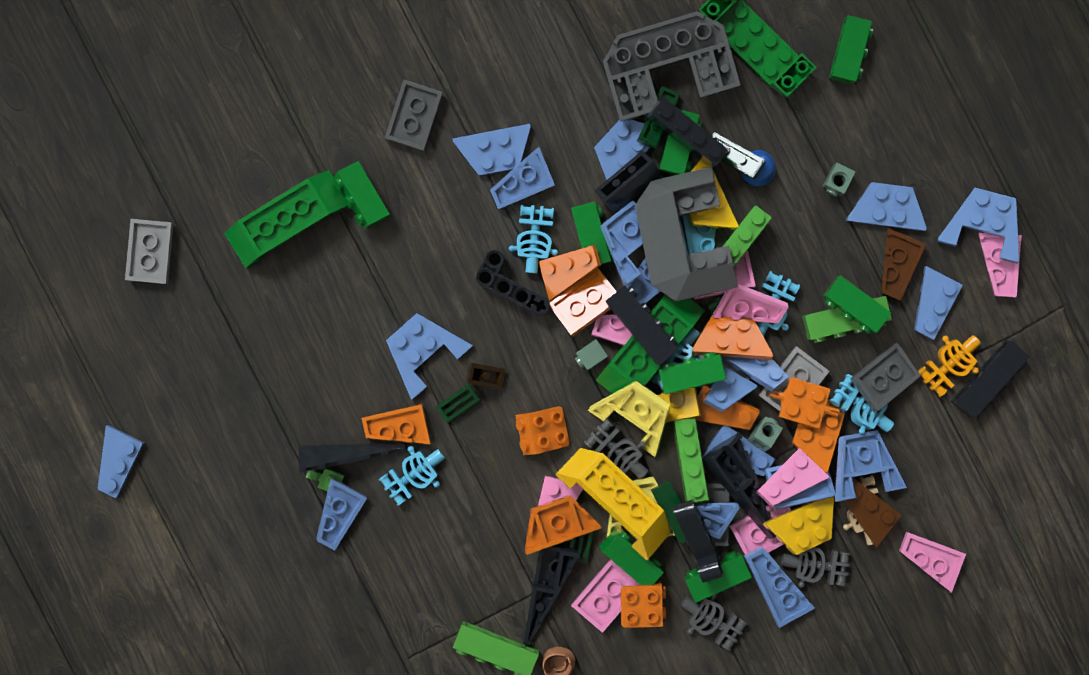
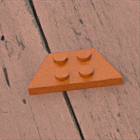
[692,315,773,360]
[792,399,846,473]
[525,495,601,555]

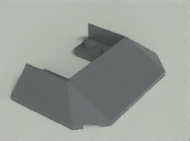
[603,11,741,122]
[635,166,738,301]

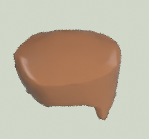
[542,647,575,675]

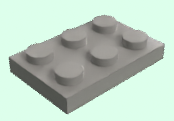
[125,219,173,284]
[758,346,829,411]

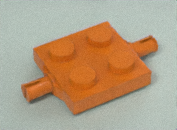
[769,377,840,429]

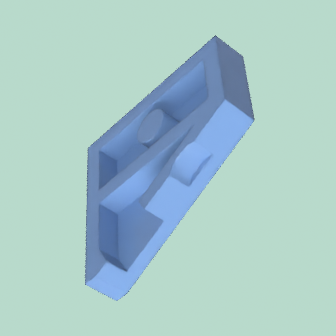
[704,367,757,412]
[696,503,739,539]

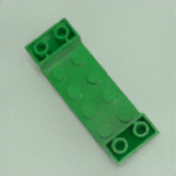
[698,0,816,98]
[224,170,348,268]
[596,294,705,394]

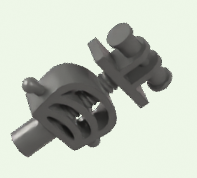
[584,418,648,479]
[781,546,851,588]
[680,594,748,651]

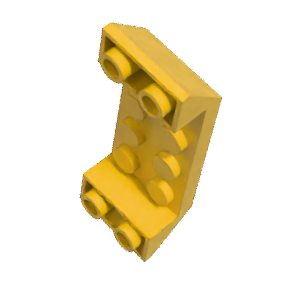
[555,448,671,561]

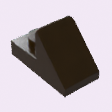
[465,363,505,389]

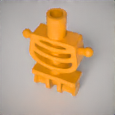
[918,335,981,397]

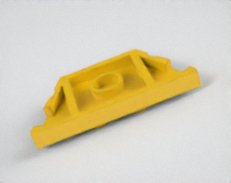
[687,160,738,230]
[763,497,834,555]

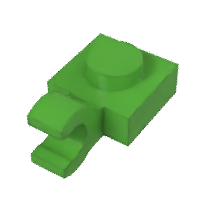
[306,468,345,491]

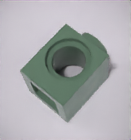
[822,163,855,197]
[575,339,608,370]
[747,417,783,452]

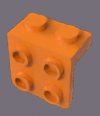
[515,406,569,455]
[620,580,666,628]

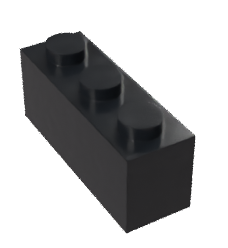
[595,151,662,215]

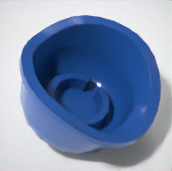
[740,150,776,186]

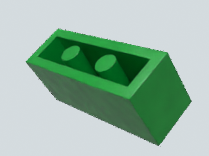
[829,15,873,85]
[659,110,702,175]
[334,161,390,230]
[571,201,612,265]
[822,276,891,334]
[659,352,727,394]
[599,528,664,585]
[684,551,752,603]

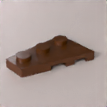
[881,228,926,301]
[843,477,902,548]

